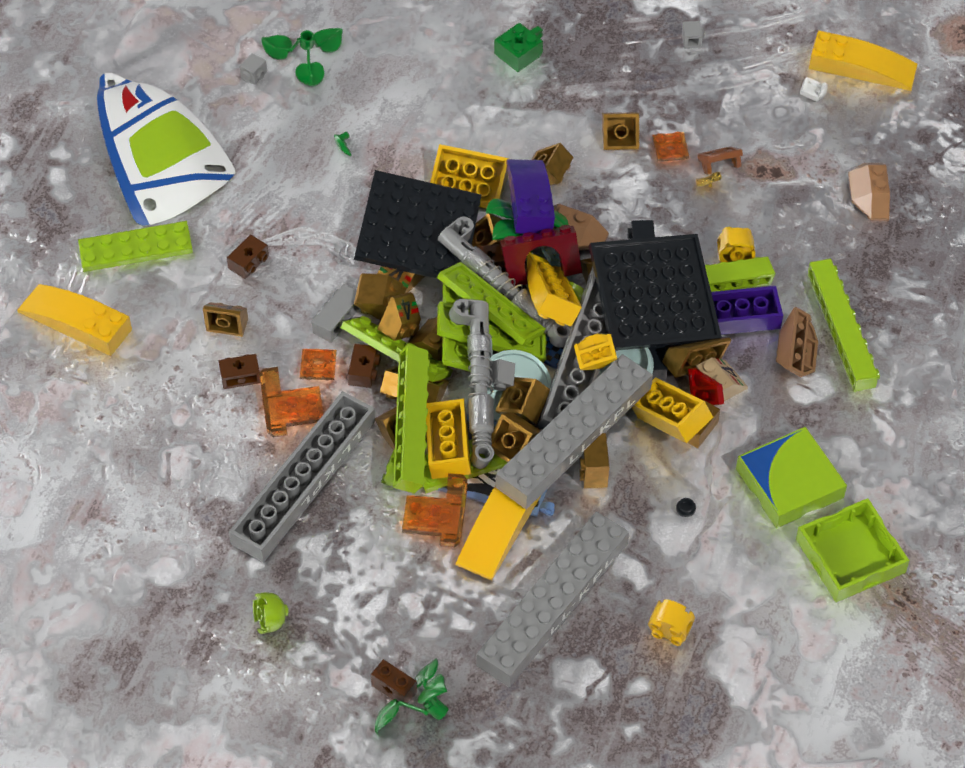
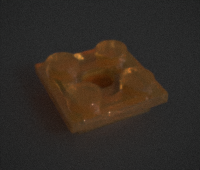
[652,132,689,162]
[300,349,337,380]

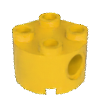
[717,227,755,262]
[648,599,695,646]

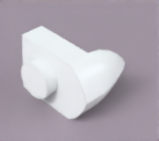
[800,77,828,101]

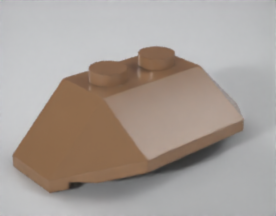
[848,163,890,221]
[553,204,609,251]
[776,307,818,377]

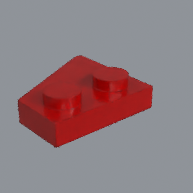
[688,368,724,405]

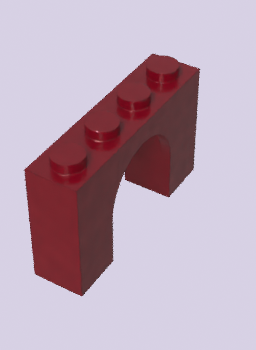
[500,225,582,286]

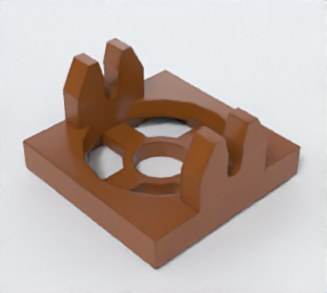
[698,146,743,175]

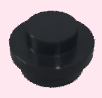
[676,498,696,517]

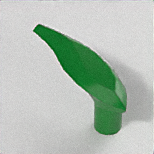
[334,132,352,156]

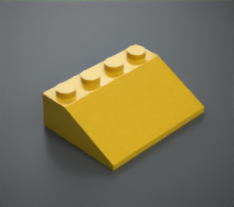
[430,144,509,209]

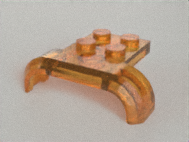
[259,367,324,437]
[402,473,468,548]

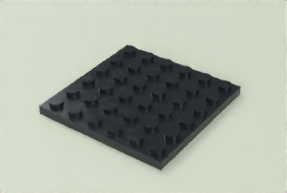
[354,170,482,279]
[589,234,722,351]

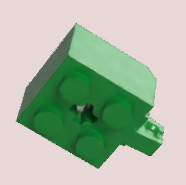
[494,22,543,72]

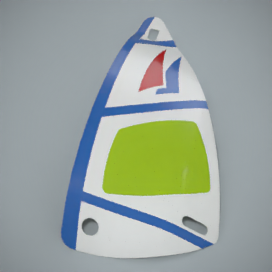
[97,73,235,226]

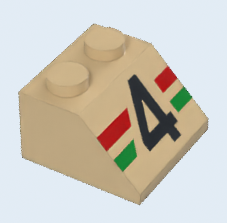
[696,358,748,406]

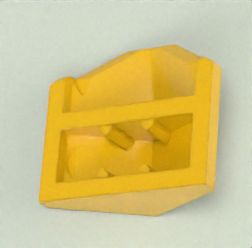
[574,333,618,370]

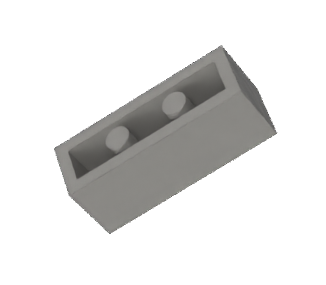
[311,284,360,343]

